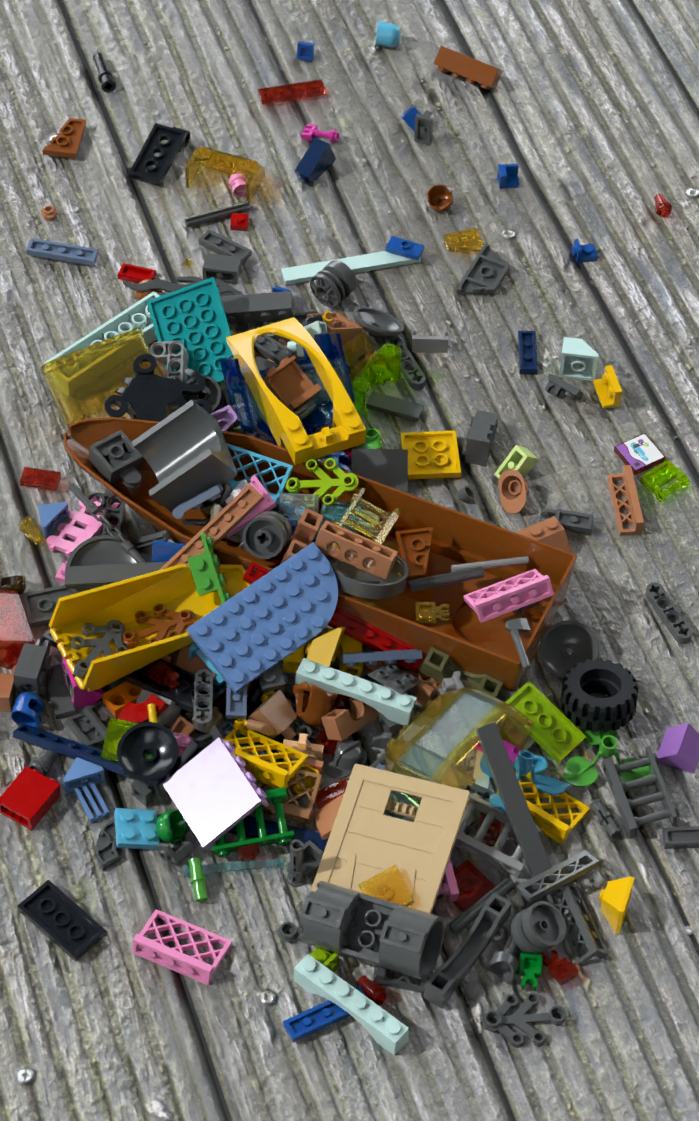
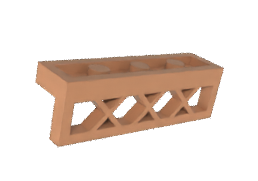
[607,465,644,536]

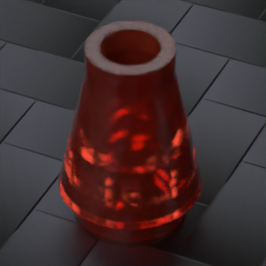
[654,194,672,217]
[356,975,387,1006]

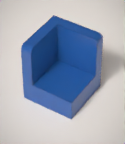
[401,104,423,132]
[497,164,519,189]

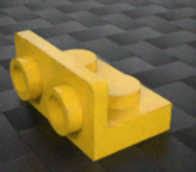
[593,365,622,408]

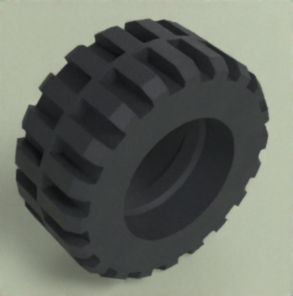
[560,659,639,733]

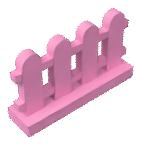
[46,501,121,557]

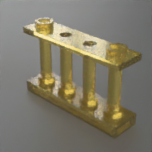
[334,488,402,560]

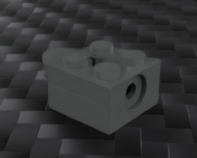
[88,430,143,490]
[13,638,53,698]

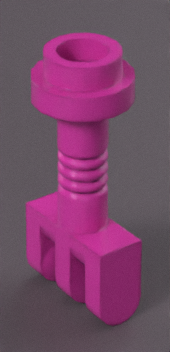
[301,124,340,143]

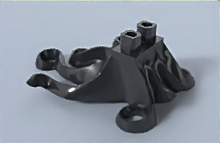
[105,354,212,422]

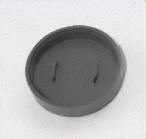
[330,550,409,599]

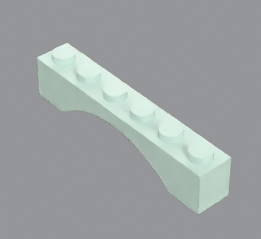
[295,658,417,727]
[294,954,409,1056]

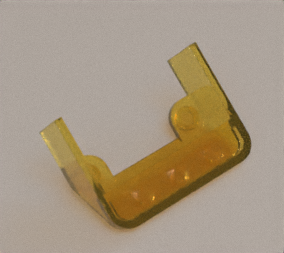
[185,147,265,204]

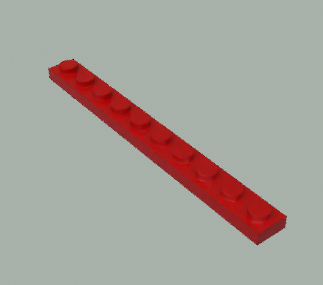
[242,561,427,672]

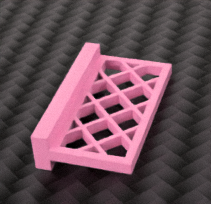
[463,569,554,623]
[132,909,232,986]

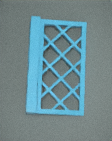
[226,443,294,503]

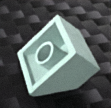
[559,337,598,381]

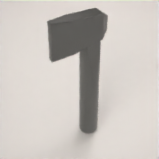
[505,618,531,670]

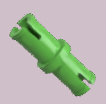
[188,857,209,902]

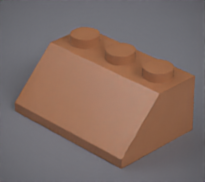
[515,516,573,554]

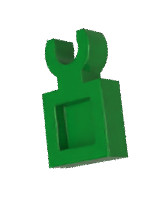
[519,953,542,991]

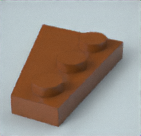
[43,118,86,159]
[395,527,433,581]

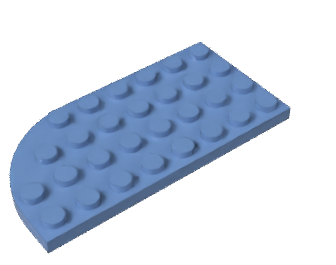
[186,542,338,693]

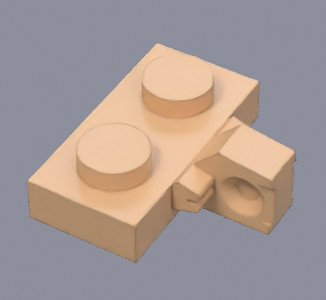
[283,733,324,761]

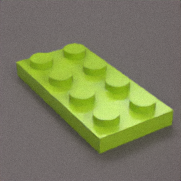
[501,681,586,764]

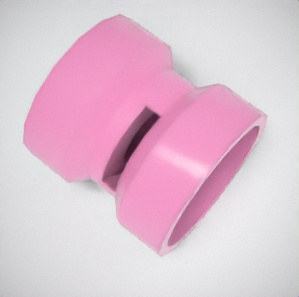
[229,173,250,197]

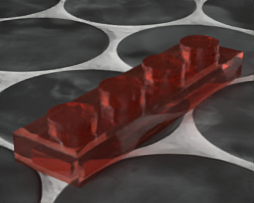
[258,79,326,105]

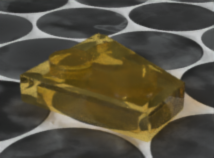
[443,228,484,254]

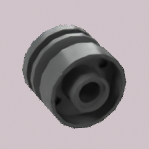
[310,260,357,308]

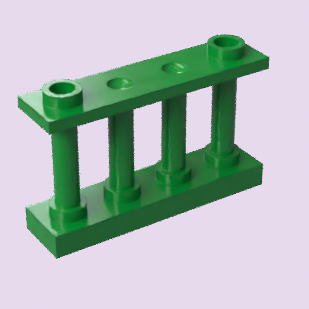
[211,787,296,857]

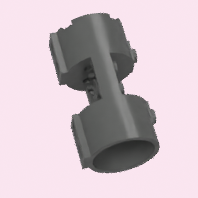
[300,881,445,980]

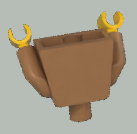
[233,690,297,740]

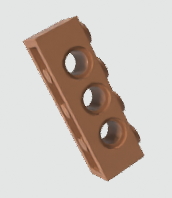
[315,521,398,580]

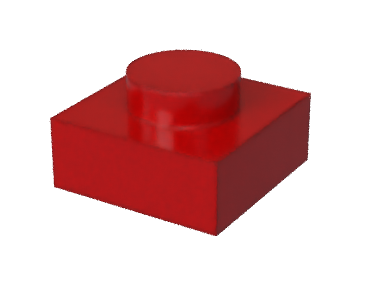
[230,213,249,231]

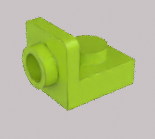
[310,947,339,973]

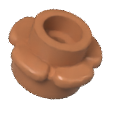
[41,205,58,221]

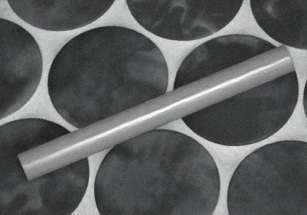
[451,556,529,572]

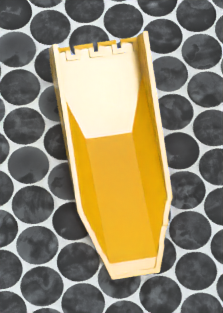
[49,564,251,692]

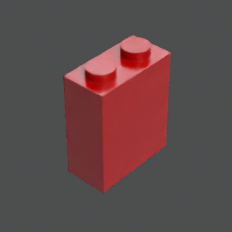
[0,766,61,831]

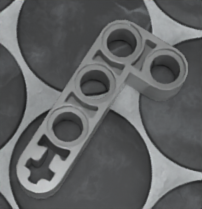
[150,341,188,412]

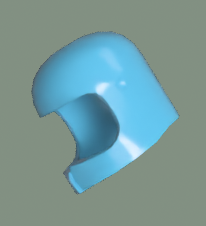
[375,21,401,48]

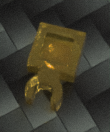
[415,602,450,623]

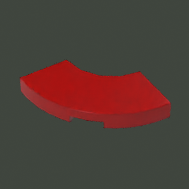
[117,694,169,725]

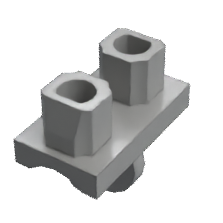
[437,671,472,707]

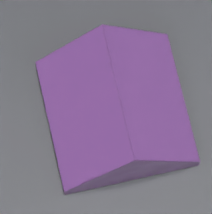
[657,723,699,774]

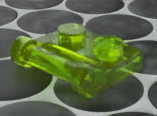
[640,460,690,502]

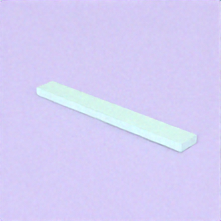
[281,251,421,285]

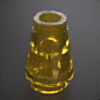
[18,516,44,545]

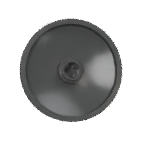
[66,535,140,594]

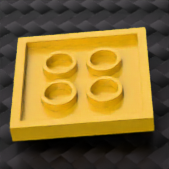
[400,430,461,480]

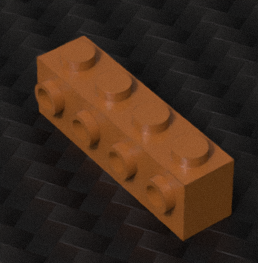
[434,46,503,90]

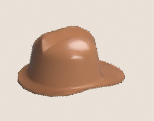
[498,469,528,514]

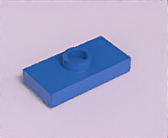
[386,236,424,261]

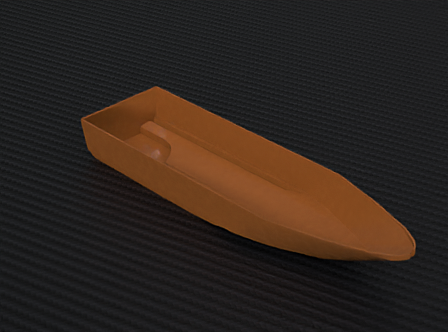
[63,417,577,692]

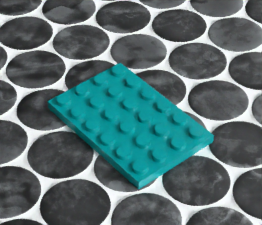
[147,277,243,384]

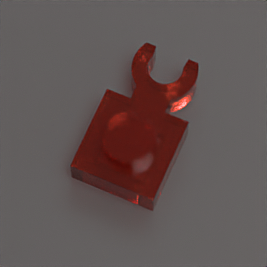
[316,728,338,756]
[542,950,578,985]

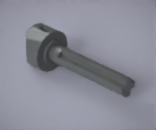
[486,910,523,983]

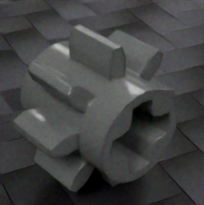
[293,725,316,744]

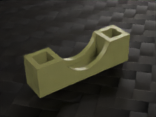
[419,647,503,707]

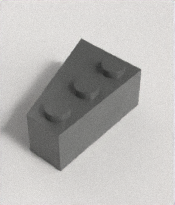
[462,410,499,467]

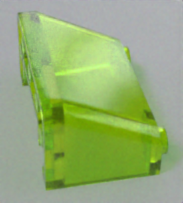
[345,344,402,420]

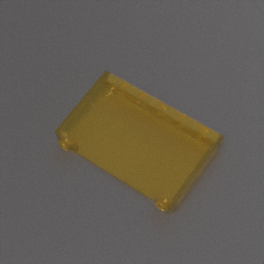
[40,328,164,428]

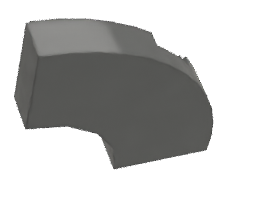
[96,818,120,871]

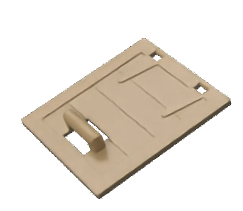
[310,764,471,914]

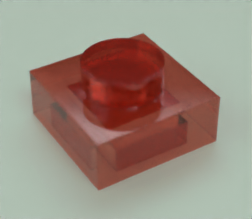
[236,844,260,862]

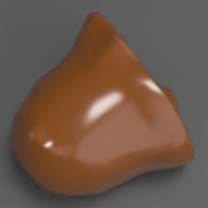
[292,682,338,727]

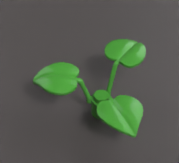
[563,729,652,789]

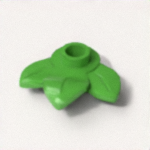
[355,428,383,449]

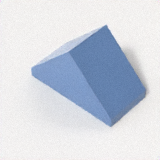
[38,502,69,540]
[63,757,105,793]

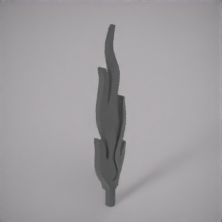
[123,276,245,297]

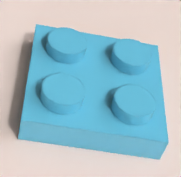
[114,808,159,850]

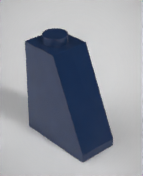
[294,137,336,184]

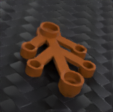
[122,604,196,649]

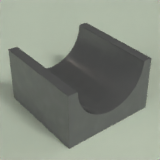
[132,400,238,513]

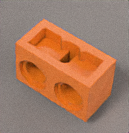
[102,682,142,721]

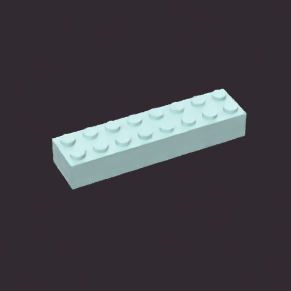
[44,292,160,397]

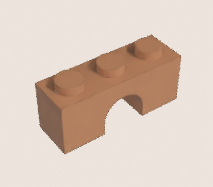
[280,508,323,564]
[321,697,380,742]

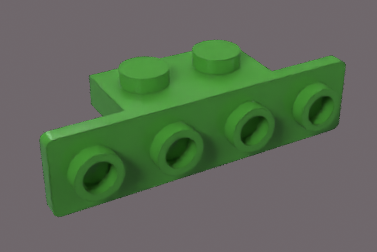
[187,532,231,604]

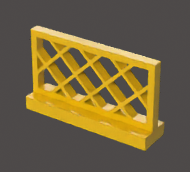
[223,728,308,788]
[496,771,590,844]

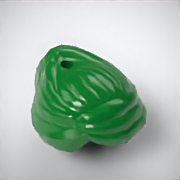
[156,809,188,844]

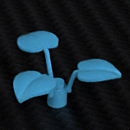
[480,750,571,813]

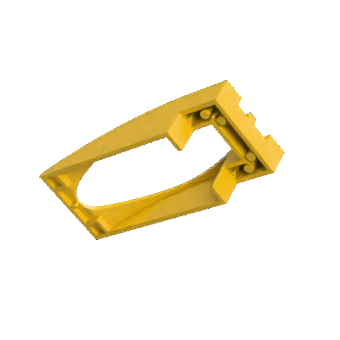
[226,317,366,465]

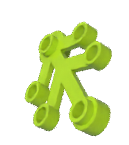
[285,458,359,508]

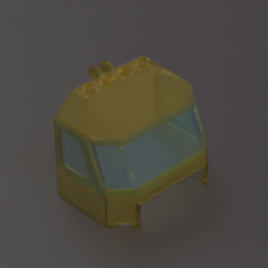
[385,686,534,807]

